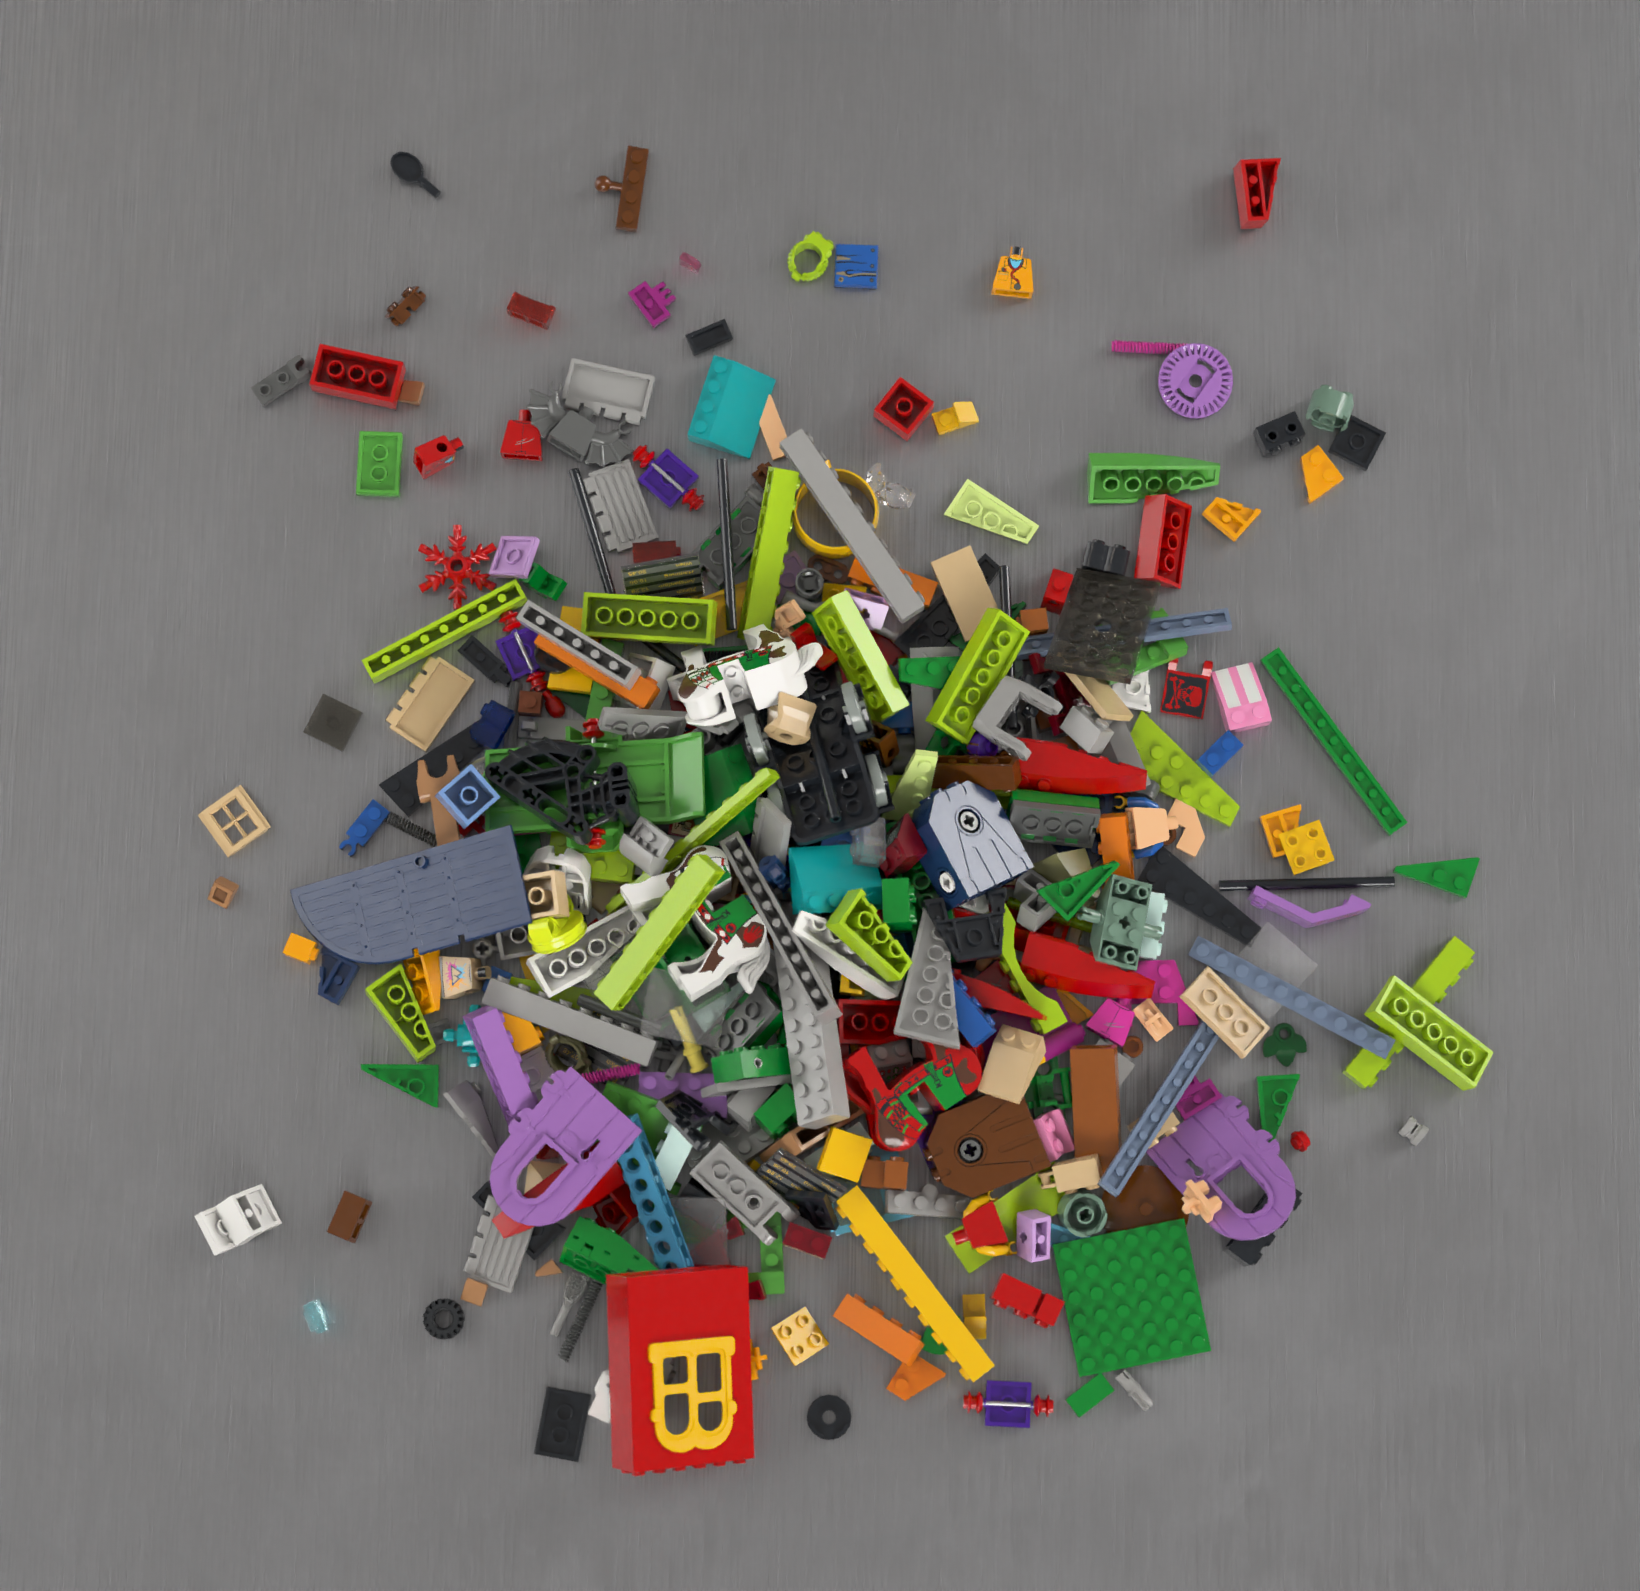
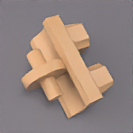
[1132,998,1174,1042]
[1182,1179,1222,1223]

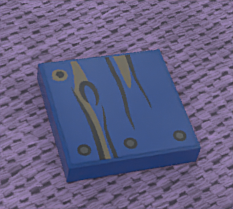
[834,244,878,289]

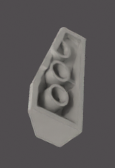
[1092,720,1151,792]
[443,1080,499,1159]

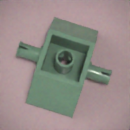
[1077,874,1163,971]

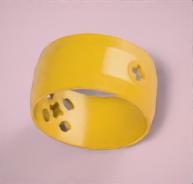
[792,460,879,559]

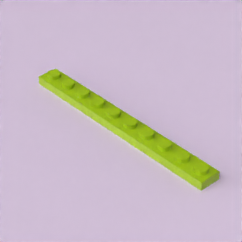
[605,768,780,914]

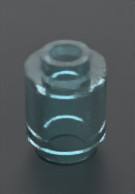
[303,1299,332,1335]

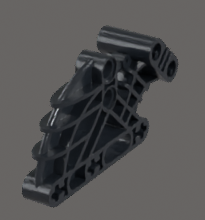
[485,737,640,845]

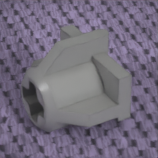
[472,934,499,968]

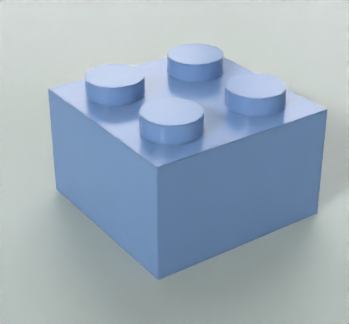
[435,764,500,829]

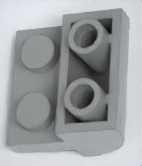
[619,816,675,877]

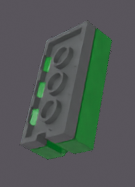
[691,495,761,591]
[1006,789,1101,848]
[697,980,784,1061]

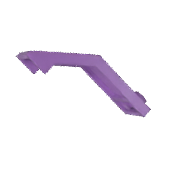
[1247,886,1371,928]

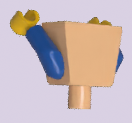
[1114,795,1178,859]

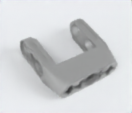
[973,676,1063,761]

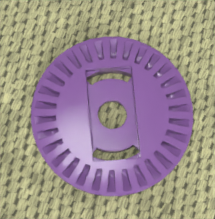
[1158,343,1233,418]

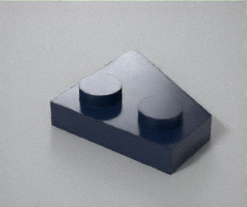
[318,947,361,1006]

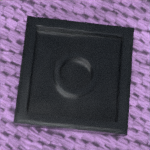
[1328,415,1386,471]

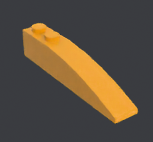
[402,948,441,1015]

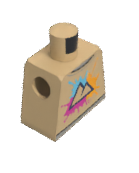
[439,956,492,1000]

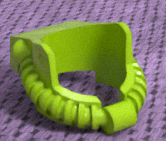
[787,231,834,282]

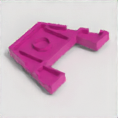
[1127,960,1199,1028]

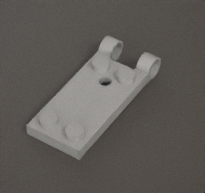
[689,1140,800,1246]

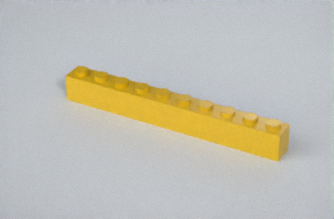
[835,1185,995,1382]

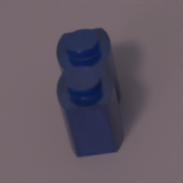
[469,700,516,750]

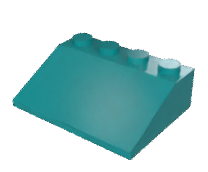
[687,355,776,460]
[788,843,883,915]

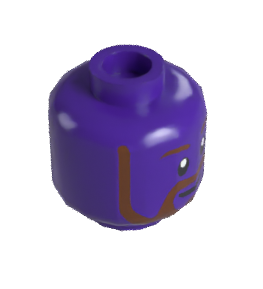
[966,731,998,756]

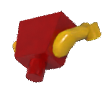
[952,1190,1018,1257]

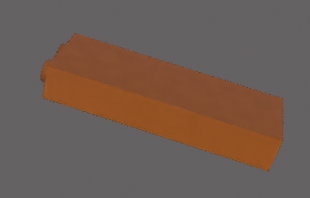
[1070,1045,1122,1174]

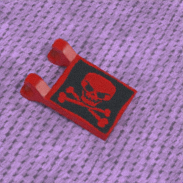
[1160,658,1213,720]

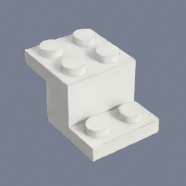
[195,1184,282,1256]

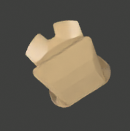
[764,692,817,745]

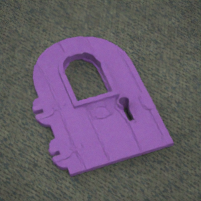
[490,1066,642,1226]
[1146,1093,1296,1240]

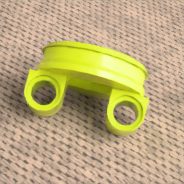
[527,894,587,954]

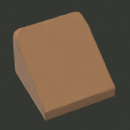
[399,380,425,406]
[207,876,239,909]
[535,1260,563,1277]
[460,1278,489,1307]

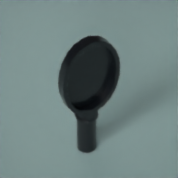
[390,152,441,198]

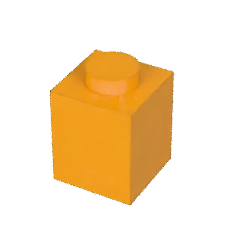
[283,933,319,965]

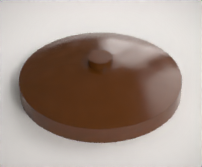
[1101,1165,1189,1233]

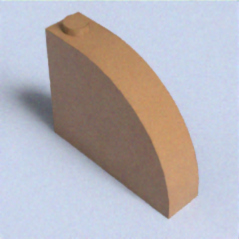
[759,1099,865,1164]

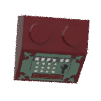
[877,813,928,878]

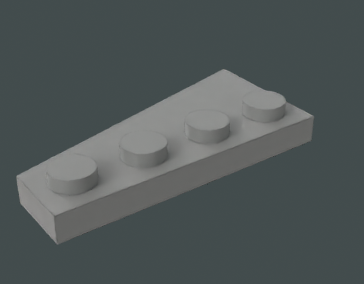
[598,707,687,740]

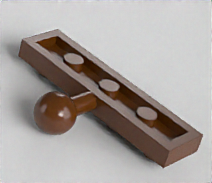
[594,146,649,232]

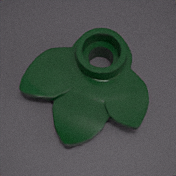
[1263,1023,1307,1067]

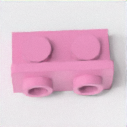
[1033,1108,1075,1162]

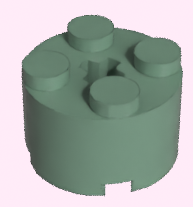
[1306,385,1354,432]
[1057,1188,1107,1237]

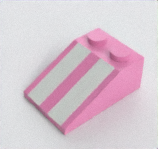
[1211,662,1272,734]

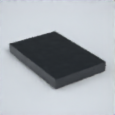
[534,1386,591,1462]

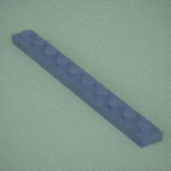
[1016,608,1232,660]
[1188,936,1395,1059]
[1097,1020,1219,1197]

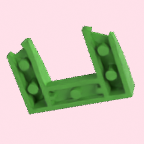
[1090,607,1189,685]
[716,1208,785,1295]

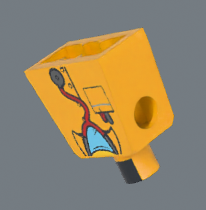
[991,246,1033,299]

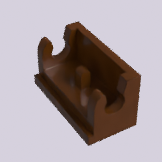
[327,1190,373,1243]

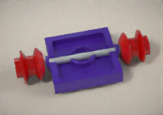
[632,445,705,512]
[495,610,548,692]
[963,1380,1054,1428]

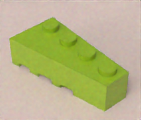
[825,888,912,982]
[365,963,436,1063]

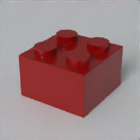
[873,377,934,442]

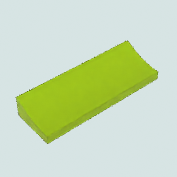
[812,590,910,723]
[925,608,1030,745]
[1364,975,1494,1091]
[944,1161,1065,1274]

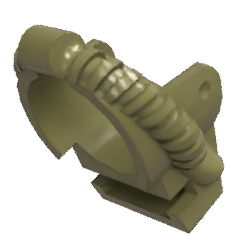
[545,1034,593,1077]

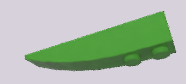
[1087,453,1220,503]

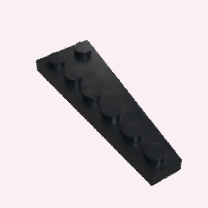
[894,553,1000,658]
[379,713,505,818]
[1137,846,1262,948]

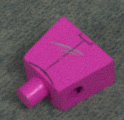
[1084,998,1135,1048]

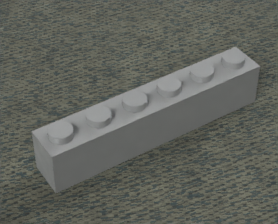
[516,600,642,691]

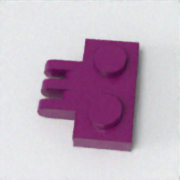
[628,281,676,328]
[1175,1076,1222,1121]

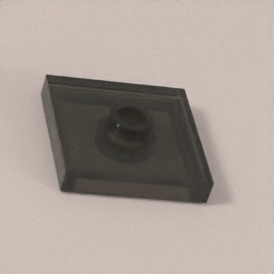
[303,694,363,752]

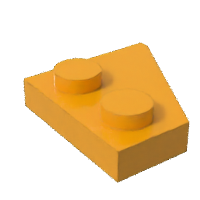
[1300,445,1344,504]
[1201,497,1261,542]

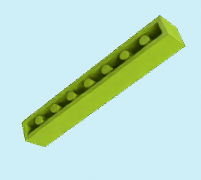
[737,466,801,640]
[361,579,527,684]
[594,854,725,1011]
[1342,936,1475,1089]

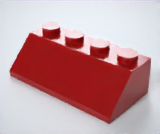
[1134,494,1192,589]

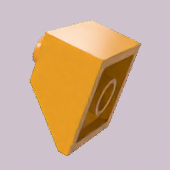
[502,1012,545,1057]

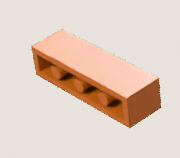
[847,557,938,610]
[1096,812,1135,889]
[833,1293,925,1367]

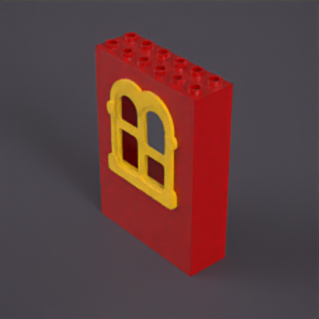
[606,1264,754,1476]

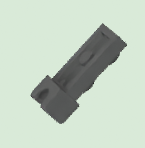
[251,355,312,407]

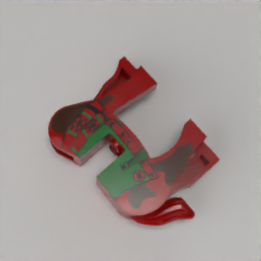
[842,1019,985,1151]

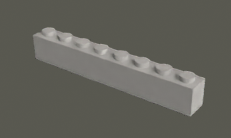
[481,975,659,1066]

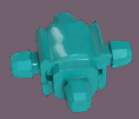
[443,1005,481,1067]

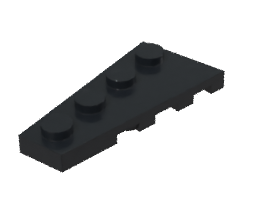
[472,1181,566,1260]

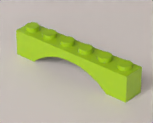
[984,903,1068,1035]

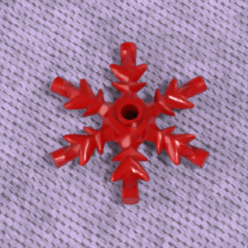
[418,525,497,610]

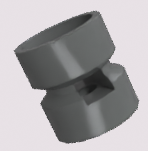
[795,568,823,602]

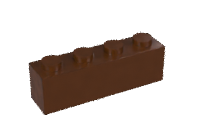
[932,755,1022,792]

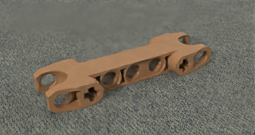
[417,755,461,846]

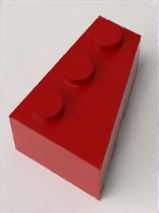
[1233,158,1281,229]

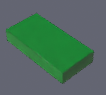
[1065,1373,1115,1418]

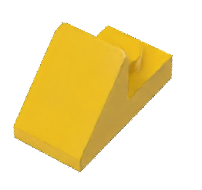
[931,401,979,435]
[962,1294,987,1339]

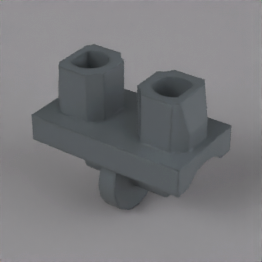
[640,1035,677,1072]

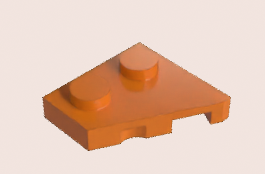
[886,1356,946,1401]

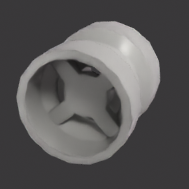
[1398,1115,1429,1146]

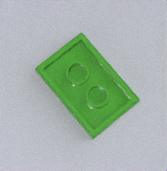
[356,431,403,497]

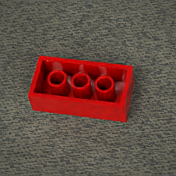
[309,344,406,410]

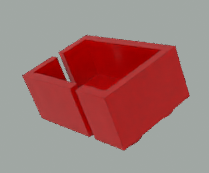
[990,1273,1065,1329]

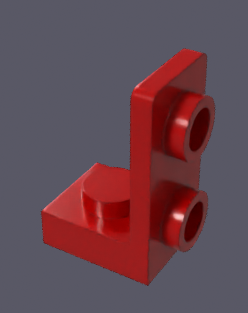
[790,622,838,671]

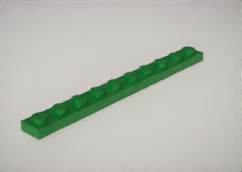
[1260,647,1408,836]

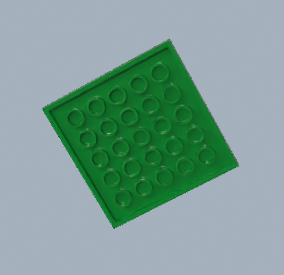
[1052,1218,1211,1377]

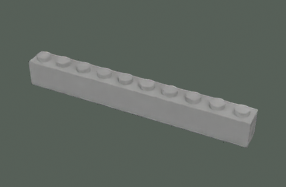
[780,428,925,624]
[719,831,843,1027]

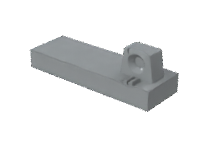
[518,716,585,741]

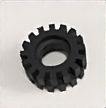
[423,1299,465,1339]

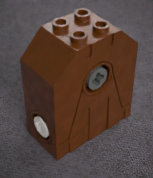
[922,1093,1051,1198]

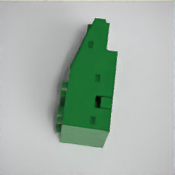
[559,1216,658,1285]

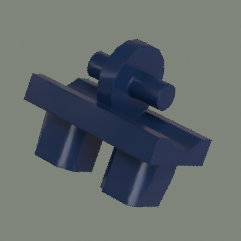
[758,855,791,892]

